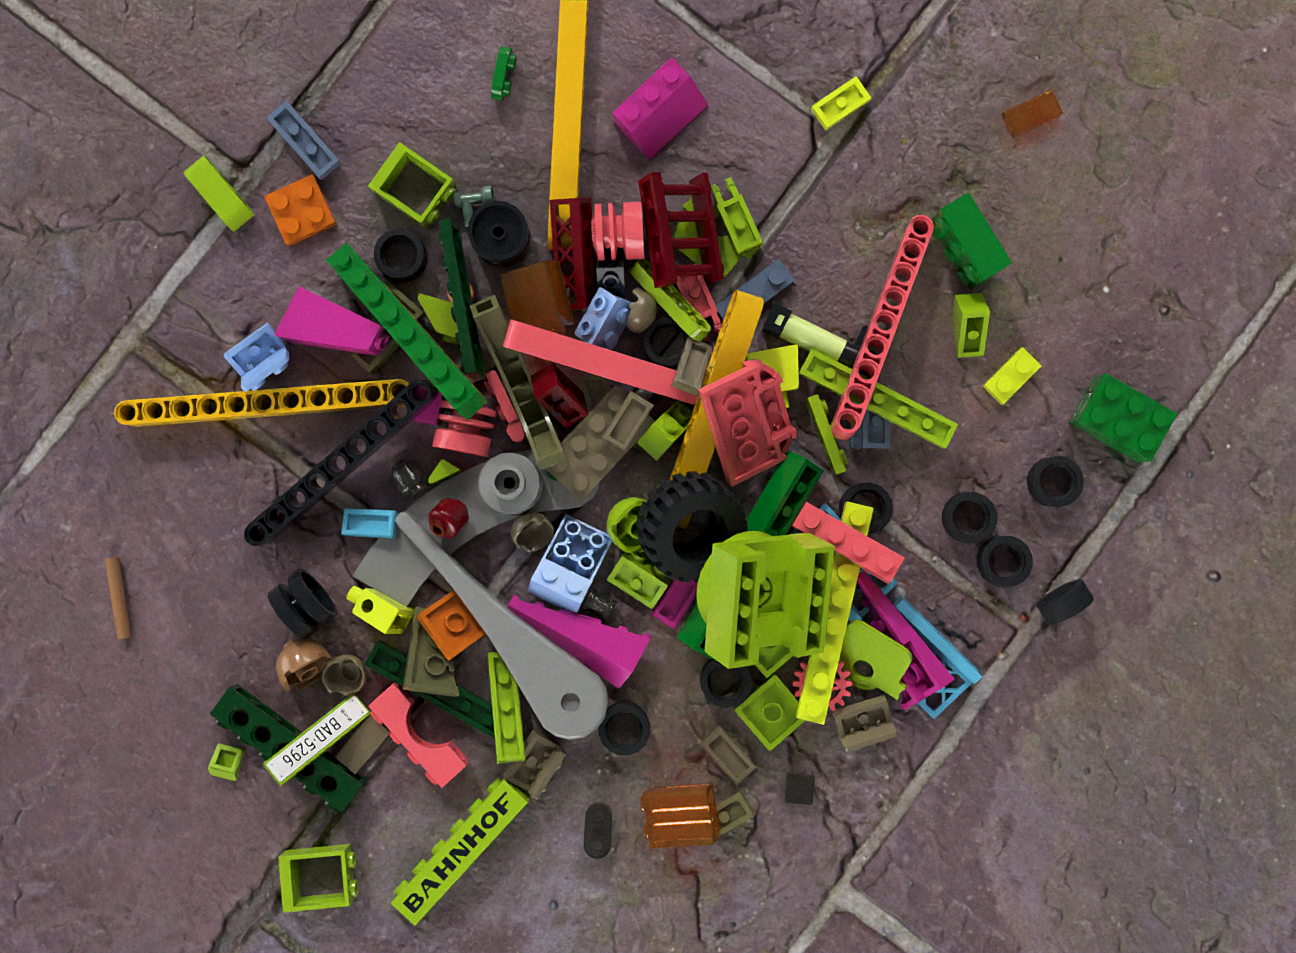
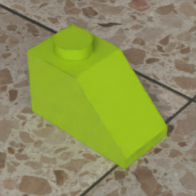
[418,293,458,345]
[952,293,990,358]

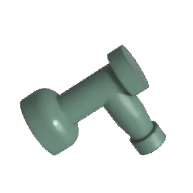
[454,186,495,228]

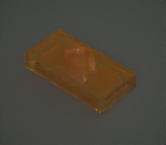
[1001,89,1063,138]

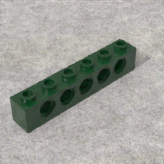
[209,684,367,812]

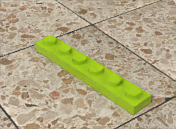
[799,349,958,449]

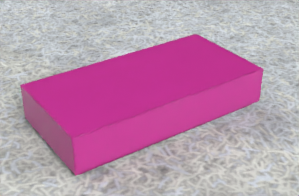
[652,578,698,629]

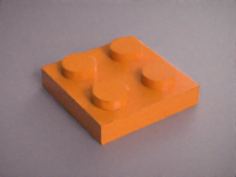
[264,174,337,247]
[416,590,486,661]

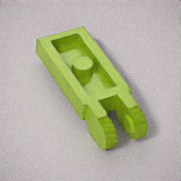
[711,177,763,256]

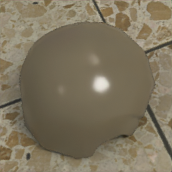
[627,288,658,333]
[510,512,555,553]
[322,654,367,696]

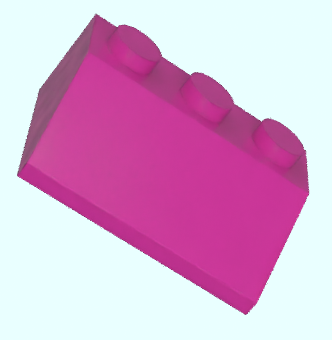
[613,57,708,160]

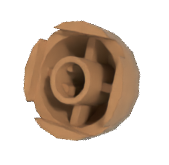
[276,639,332,692]

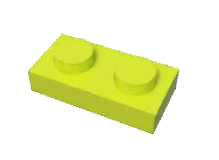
[811,76,871,131]
[983,347,1041,405]

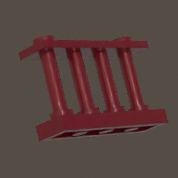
[638,172,724,288]

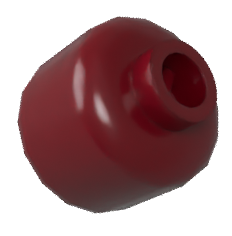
[428,498,469,539]

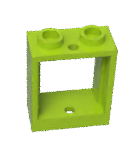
[368,142,456,229]
[278,844,359,913]

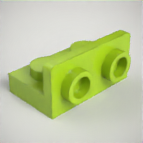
[607,551,672,609]

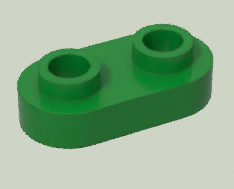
[491,46,517,101]

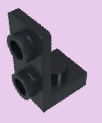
[596,256,625,299]

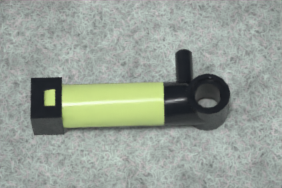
[761,303,878,378]

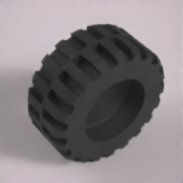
[636,471,748,583]

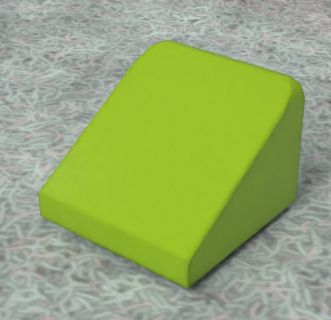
[428,459,463,485]
[208,743,245,781]

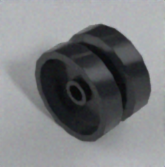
[468,201,531,268]
[268,568,338,640]

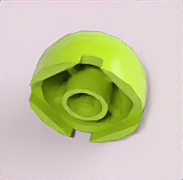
[607,497,647,553]

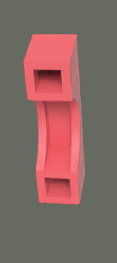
[792,502,905,584]
[368,682,470,788]

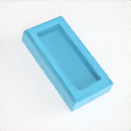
[341,508,399,539]

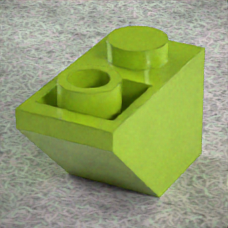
[637,400,692,461]

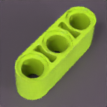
[183,155,255,232]

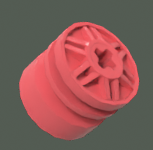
[591,201,644,262]
[432,400,497,457]

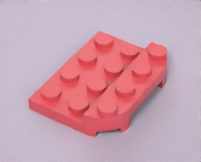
[698,359,797,487]

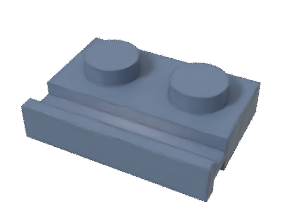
[849,402,890,449]

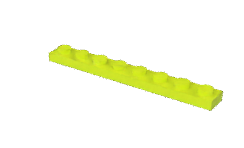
[796,501,874,725]

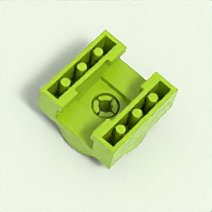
[697,531,835,669]

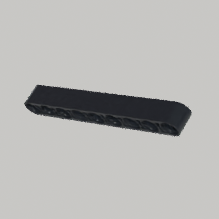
[244,380,438,547]

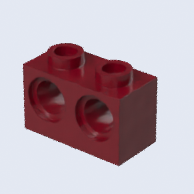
[531,362,588,428]

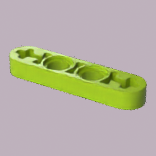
[630,259,711,341]

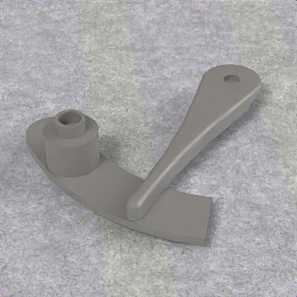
[352,450,609,740]

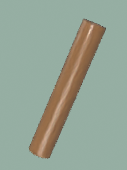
[104,557,132,640]

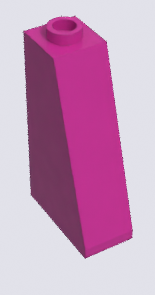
[274,286,390,356]

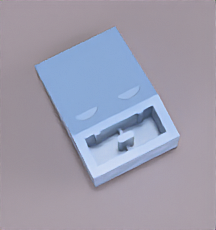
[527,514,612,613]

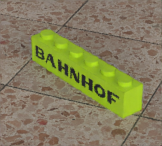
[391,777,530,926]

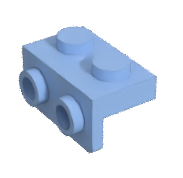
[575,287,632,350]

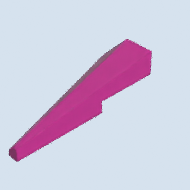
[857,571,955,711]
[507,595,651,689]

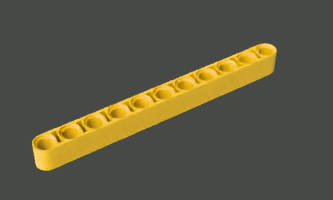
[547,0,589,250]
[114,379,410,427]

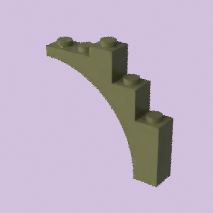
[470,295,567,470]

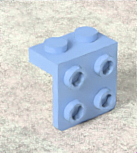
[224,322,289,392]

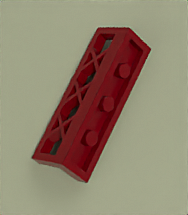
[550,198,597,310]

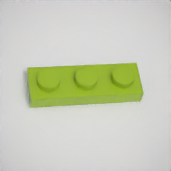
[805,394,848,476]

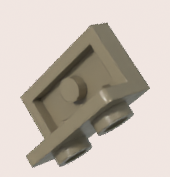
[832,695,898,752]
[503,729,566,799]

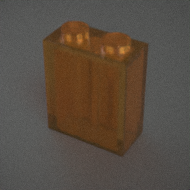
[500,260,575,334]
[640,782,720,848]

